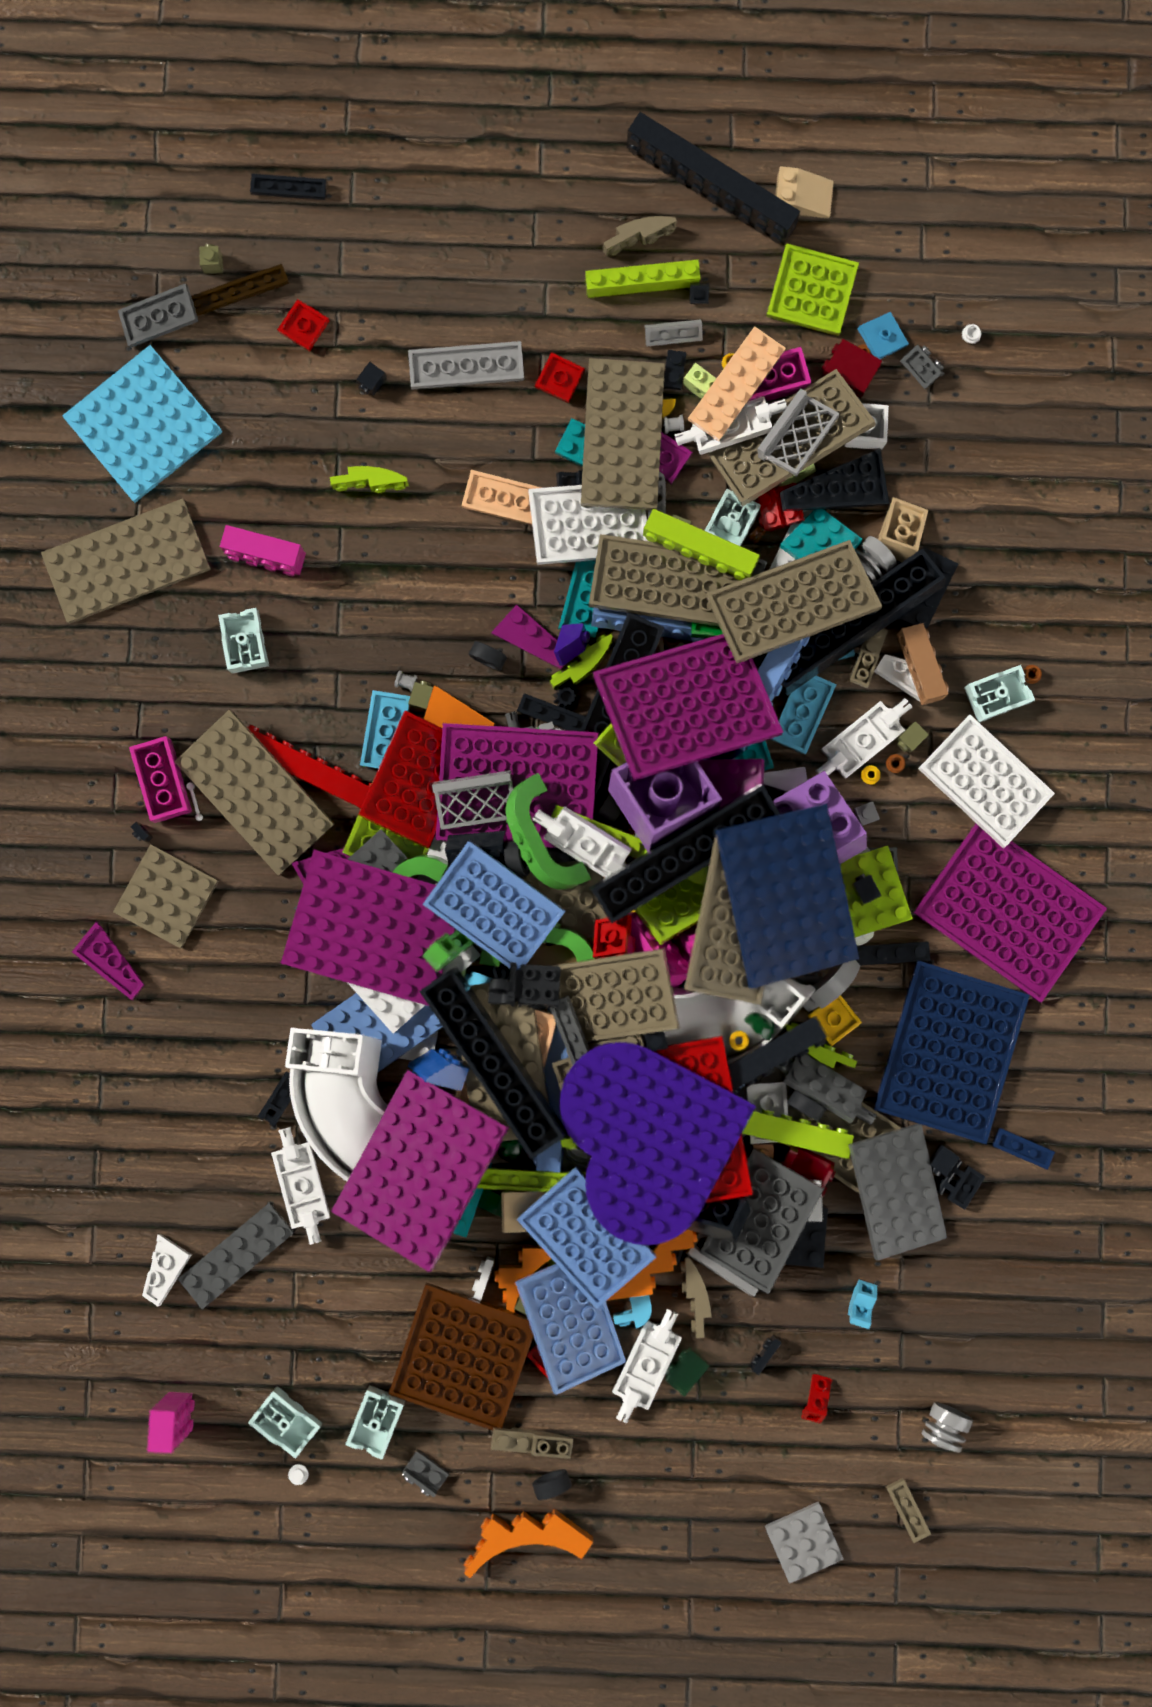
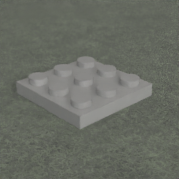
[765,1502,844,1584]

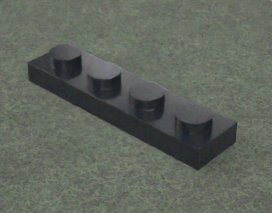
[250,174,327,200]
[517,693,586,731]
[856,941,930,966]

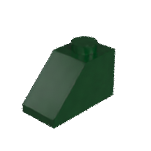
[478,1189,502,1217]

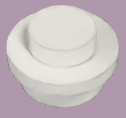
[962,324,981,344]
[288,1464,308,1485]

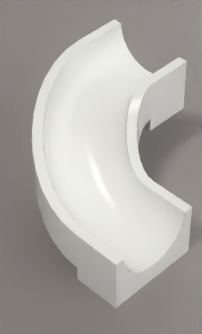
[595,978,816,1064]
[285,1028,388,1181]

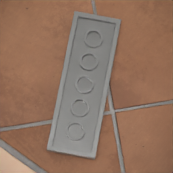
[408,341,524,389]

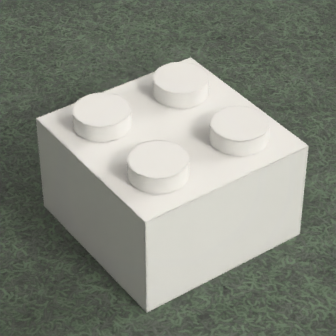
[845,403,889,450]

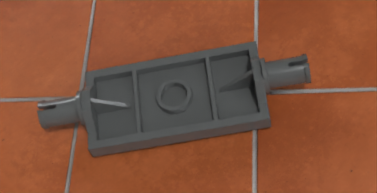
[776,1054,876,1125]

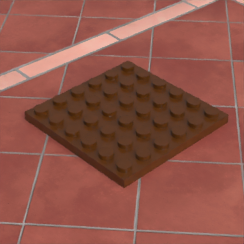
[388,1282,533,1431]

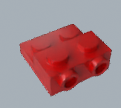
[755,483,805,532]
[593,914,635,959]

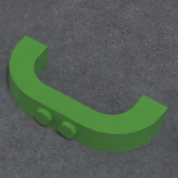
[506,773,591,890]
[393,855,449,882]
[480,923,595,967]
[423,930,475,972]

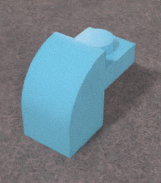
[848,1280,877,1329]
[613,1295,652,1328]

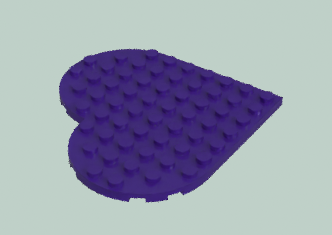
[560,1042,756,1245]

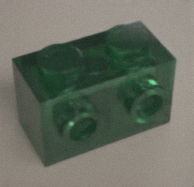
[665,1347,710,1397]

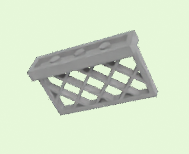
[757,388,840,476]
[432,770,513,830]
[685,1233,758,1297]

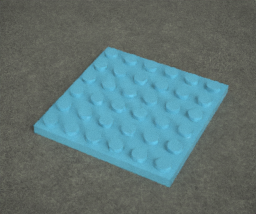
[62,345,222,503]

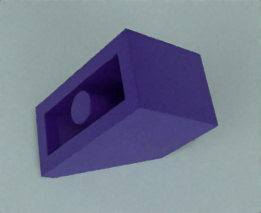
[554,623,590,666]

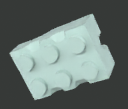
[704,489,761,546]
[218,608,269,674]
[964,665,1035,723]
[346,1385,406,1460]
[248,1386,322,1459]

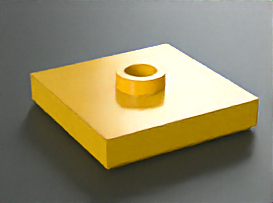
[807,995,862,1046]

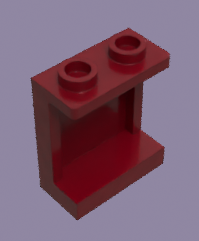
[822,339,882,399]
[781,1145,836,1198]

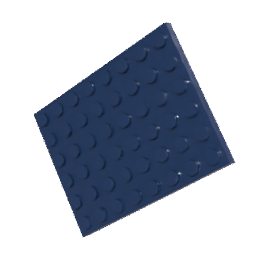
[715,803,859,989]
[873,960,1030,1145]

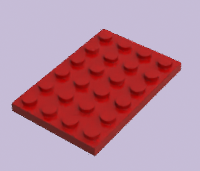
[358,710,442,848]

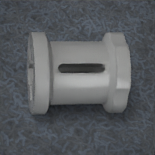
[663,415,684,434]
[394,670,418,692]

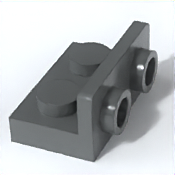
[900,344,945,389]
[402,1450,450,1497]

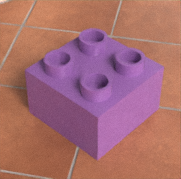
[608,761,722,852]
[773,771,867,864]

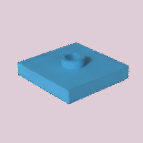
[858,312,909,359]

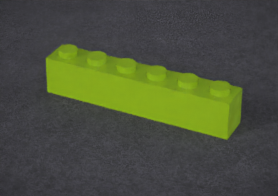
[585,260,700,298]
[643,509,760,581]
[742,1109,854,1159]

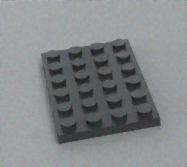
[849,1124,947,1260]
[700,1149,824,1294]

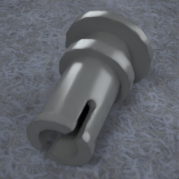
[796,972,826,986]

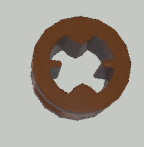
[748,526,766,545]

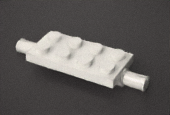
[675,397,787,455]
[815,698,912,779]
[532,806,631,878]
[271,1127,331,1245]
[612,1309,682,1423]

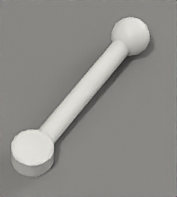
[186,782,203,821]

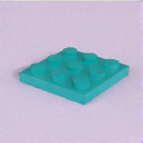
[780,509,862,560]

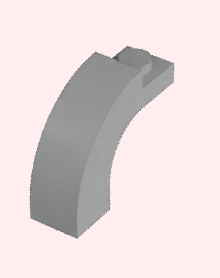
[803,960,860,1012]

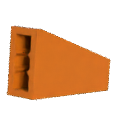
[424,686,495,729]

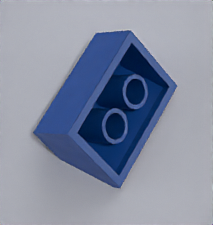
[408,1048,469,1091]

